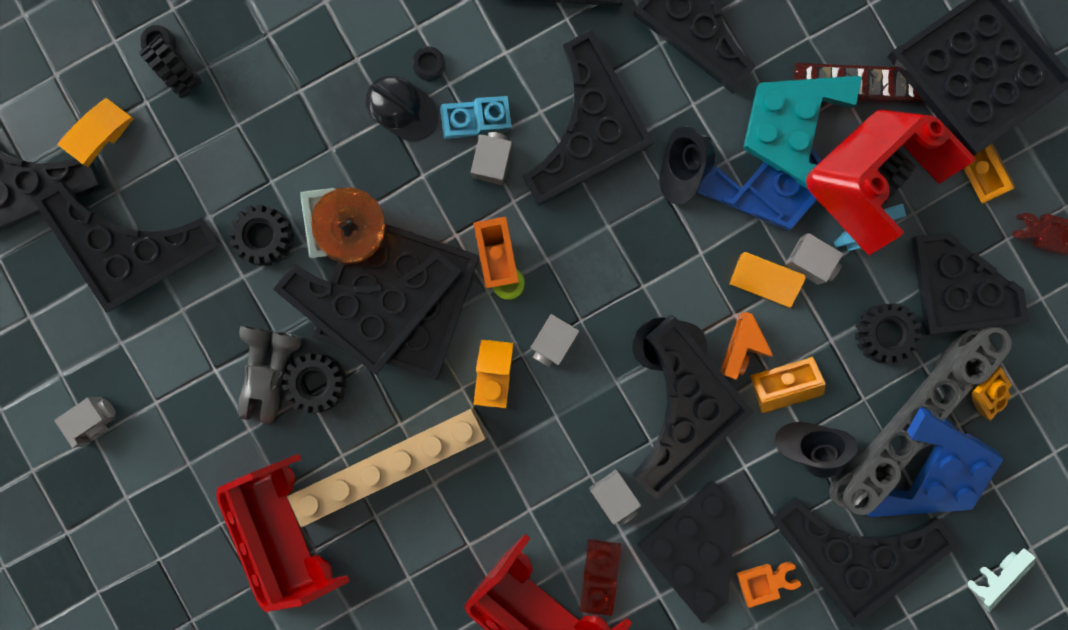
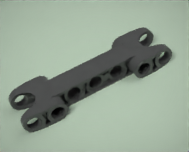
[829,327,1012,515]

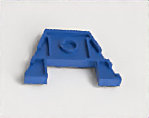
[697,146,822,231]
[866,407,1004,517]

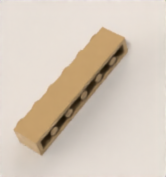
[287,407,487,527]

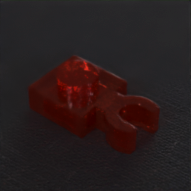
[1012,213,1068,255]

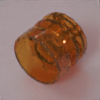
[311,187,385,264]

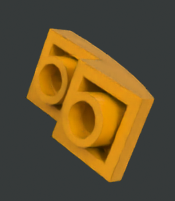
[57,98,134,167]
[972,366,1012,421]

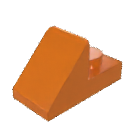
[473,216,518,288]
[720,312,773,379]

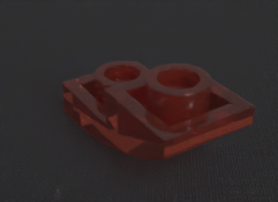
[579,539,621,616]

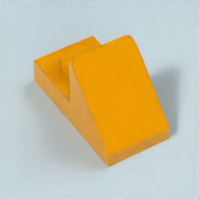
[474,339,514,408]

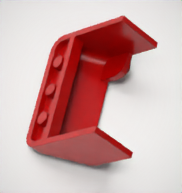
[806,109,976,256]
[216,454,350,612]
[464,534,632,630]

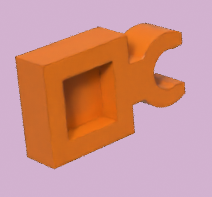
[736,562,801,608]

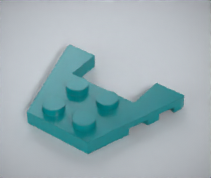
[743,76,862,188]

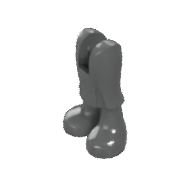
[238,326,302,424]

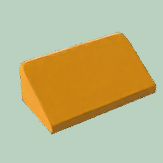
[963,143,1015,204]
[729,252,806,308]
[750,357,826,413]

